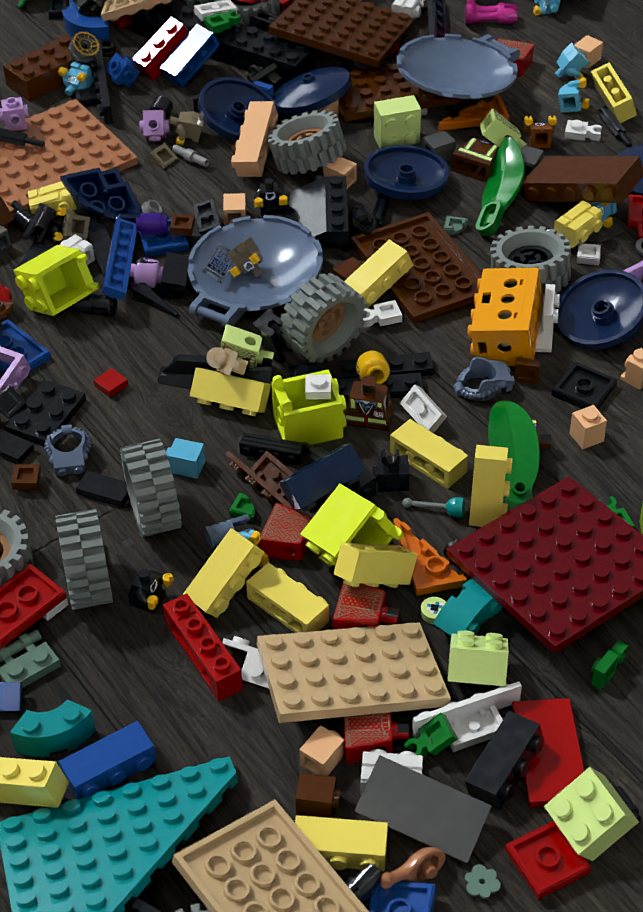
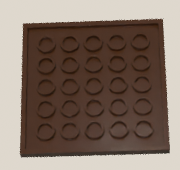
[268,0,415,68]

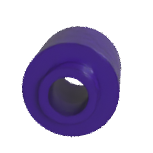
[136,213,168,235]

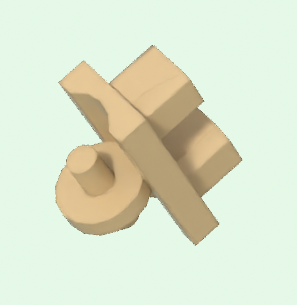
[206,347,248,376]

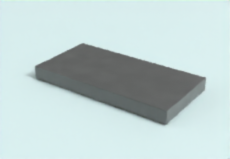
[355,755,491,864]

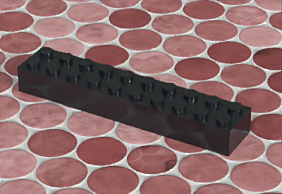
[133,1,316,83]

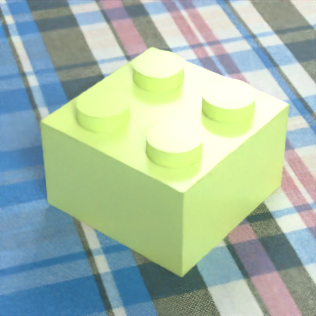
[374,95,421,148]
[448,630,508,686]
[544,767,639,861]

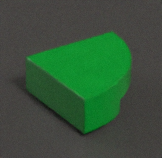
[229,492,255,523]

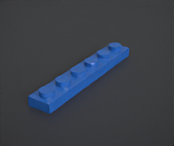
[101,217,137,300]

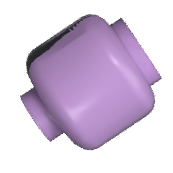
[129,257,163,289]

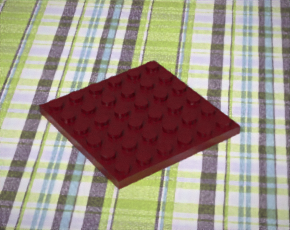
[446,476,643,654]

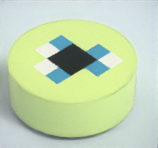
[421,597,446,624]

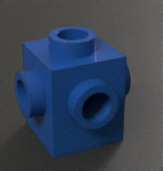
[105,53,140,87]

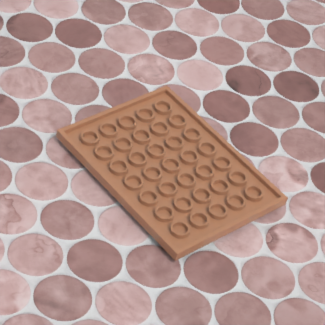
[0,99,138,214]

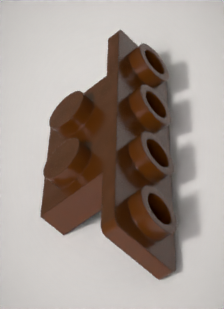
[226,450,298,511]

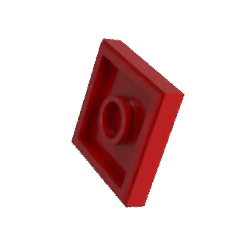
[504,821,592,900]

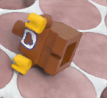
[524,116,557,149]

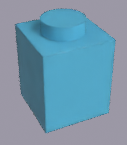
[166,438,206,479]

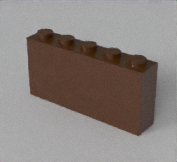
[522,156,643,203]

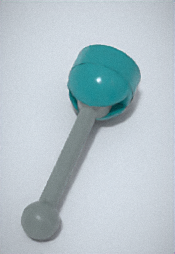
[402,497,465,518]

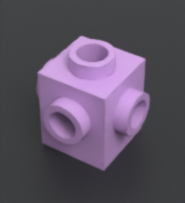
[0,97,29,131]
[139,110,169,142]

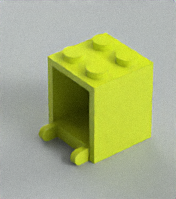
[13,245,100,316]
[271,369,347,445]
[300,483,404,567]

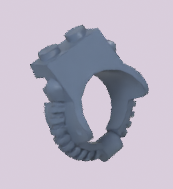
[453,357,515,401]
[44,424,92,476]

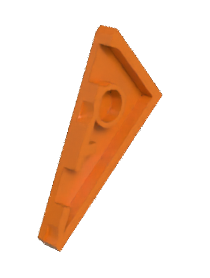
[438,94,509,131]
[393,518,467,596]

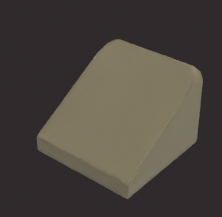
[146,143,178,169]

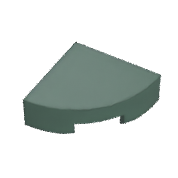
[444,216,468,236]

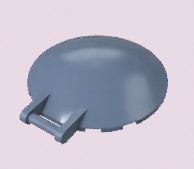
[396,34,520,99]
[187,215,323,327]

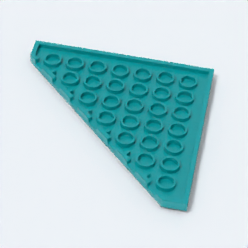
[0,756,238,912]

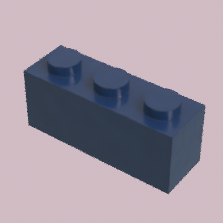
[278,443,366,511]

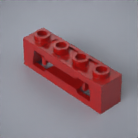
[163,593,243,702]

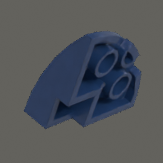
[60,168,143,221]

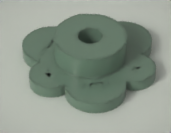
[465,864,500,899]

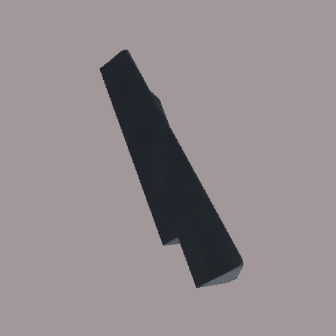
[158,354,273,403]

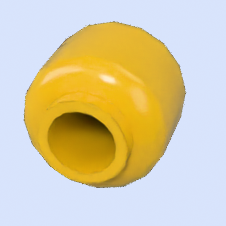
[356,351,390,385]

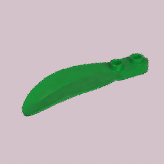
[476,137,525,236]
[488,401,540,512]

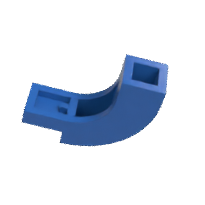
[62,0,110,41]

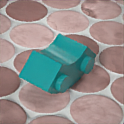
[433,579,503,636]
[10,699,96,757]

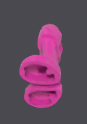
[465,0,518,24]

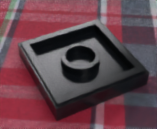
[551,361,618,409]

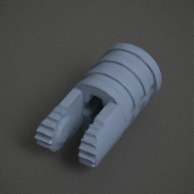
[204,514,254,549]

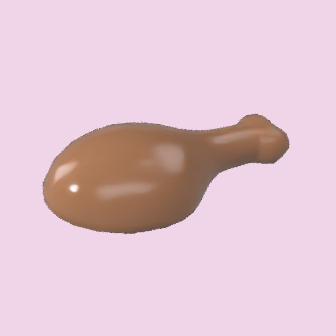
[380,847,446,889]

